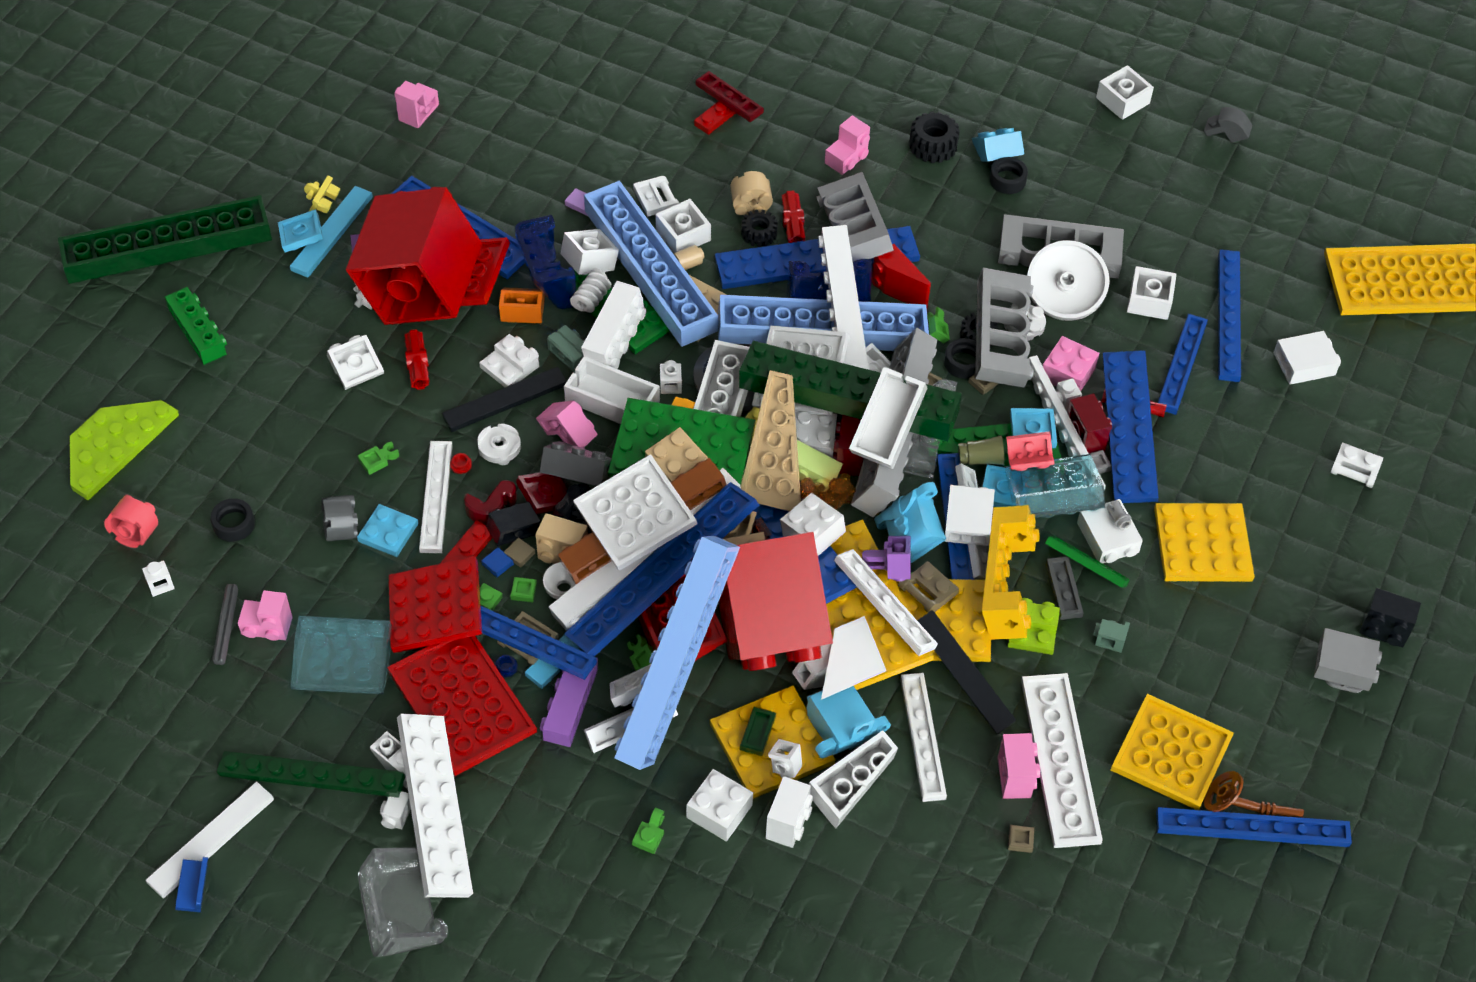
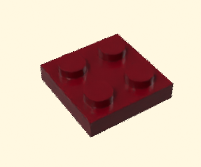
[516,472,567,514]

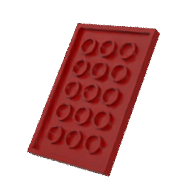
[387,636,537,777]

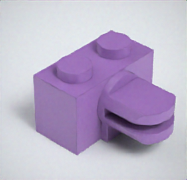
[862,536,911,581]

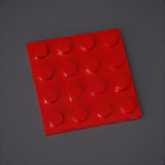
[461,237,510,306]
[389,556,482,653]

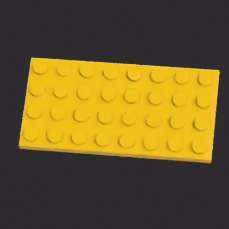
[1324,244,1476,315]
[826,519,933,690]

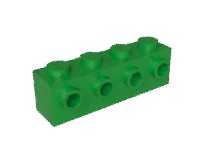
[165,287,227,365]

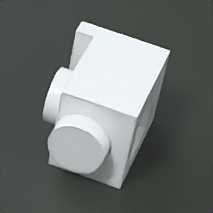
[660,360,682,394]
[1056,378,1082,412]
[142,561,175,597]
[768,739,802,778]
[380,791,411,829]

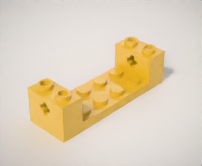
[982,505,1040,640]

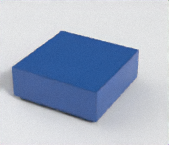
[481,548,514,578]

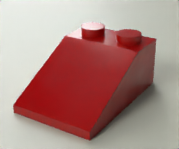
[871,244,931,308]

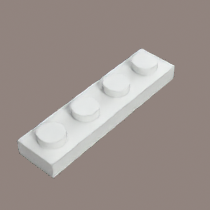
[584,708,678,753]

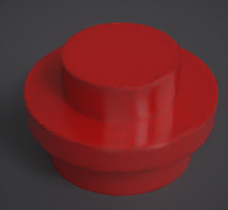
[450,453,472,474]

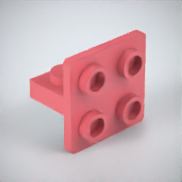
[1006,431,1054,471]

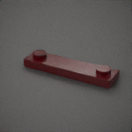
[695,71,764,122]

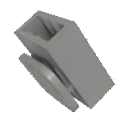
[1314,628,1382,693]

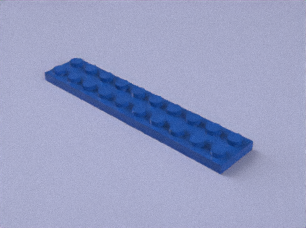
[715,226,920,289]
[564,482,759,656]

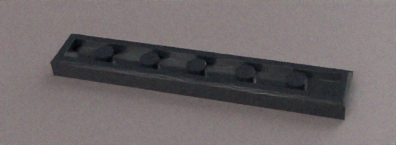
[442,367,567,432]
[917,610,1016,735]

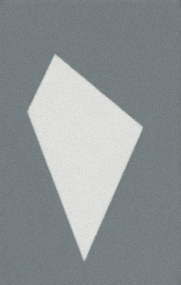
[821,616,886,700]

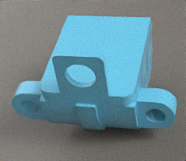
[874,482,946,563]
[806,686,891,758]

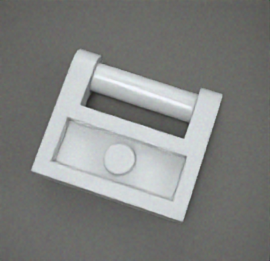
[633,176,679,217]
[1331,443,1383,488]

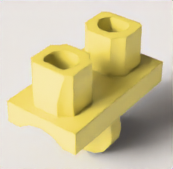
[304,176,340,214]

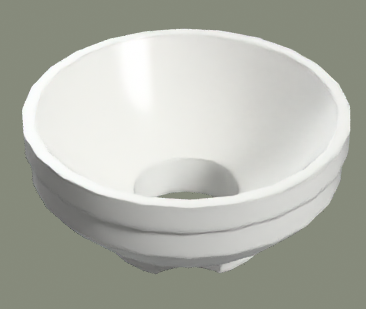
[543,562,578,599]

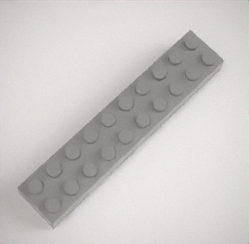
[851,327,937,517]

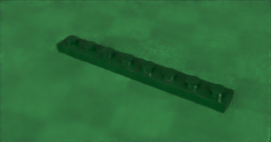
[216,751,405,798]

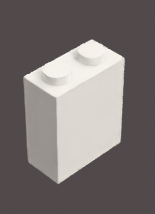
[1273,331,1341,385]
[945,485,995,546]
[1077,499,1143,563]

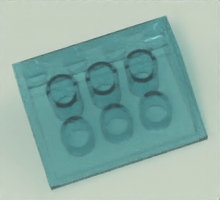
[1005,454,1105,518]
[291,616,392,694]

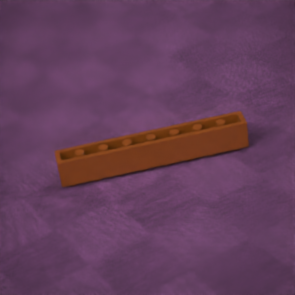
[558,458,726,584]

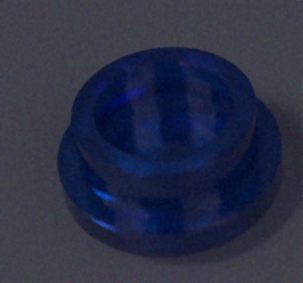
[495,655,518,677]

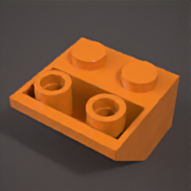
[499,287,545,324]

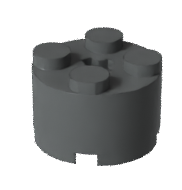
[321,495,358,541]

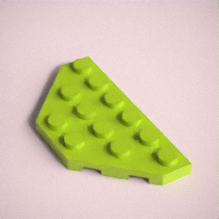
[70,400,179,500]

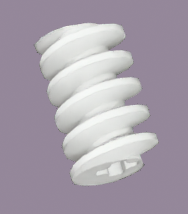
[570,268,612,313]

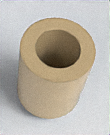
[673,245,705,270]

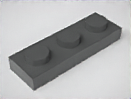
[1046,557,1083,620]

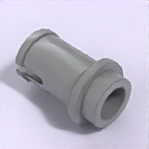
[1107,500,1131,529]

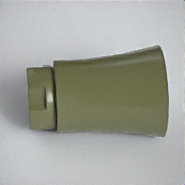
[958,435,1004,465]

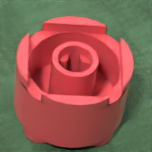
[104,495,158,548]

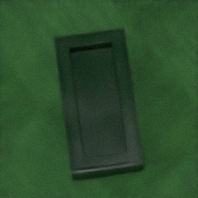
[740,707,776,756]

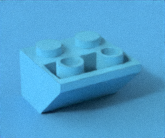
[972,128,1024,162]

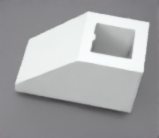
[792,639,833,690]
[370,731,408,788]

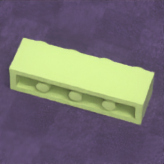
[797,440,843,493]

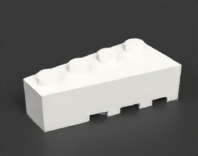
[809,730,898,829]

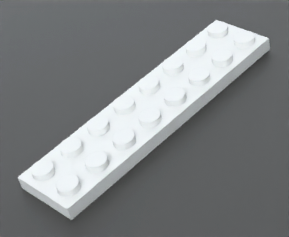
[1021,673,1102,848]
[397,714,473,897]

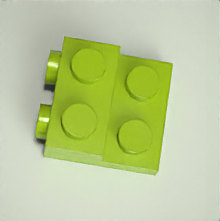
[1008,598,1060,655]

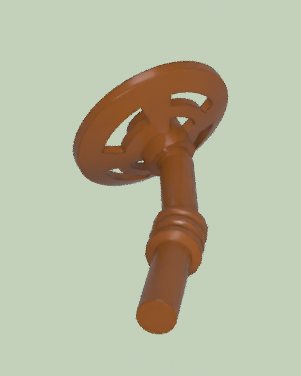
[1204,771,1304,818]

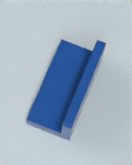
[175,857,208,912]

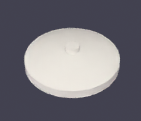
[1027,240,1109,321]

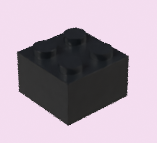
[1359,588,1421,648]

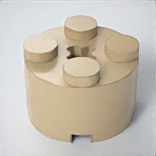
[730,171,773,215]

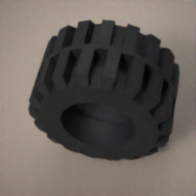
[909,112,960,163]

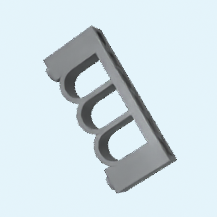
[816,172,894,265]
[998,214,1124,278]
[975,268,1034,388]

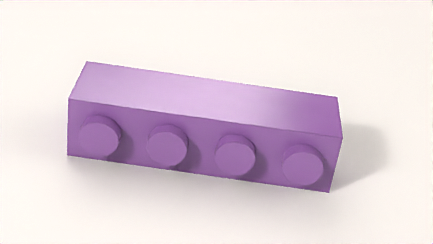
[540,657,598,747]

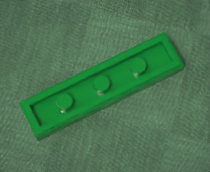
[1045,536,1130,588]

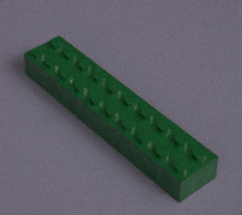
[58,195,272,284]
[739,341,962,442]

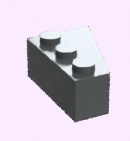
[540,441,612,486]

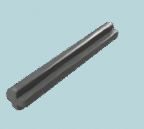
[212,584,238,665]

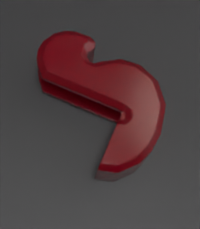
[464,480,517,525]

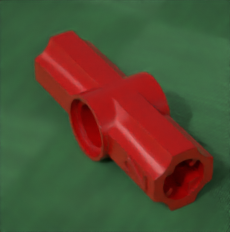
[782,191,805,243]
[405,329,429,390]

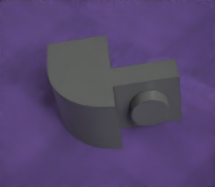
[1204,107,1253,143]

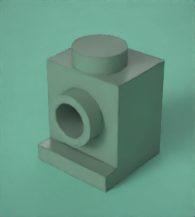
[1093,619,1130,653]

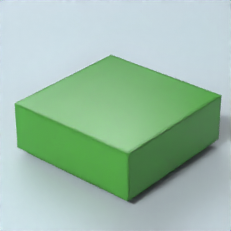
[511,577,537,602]

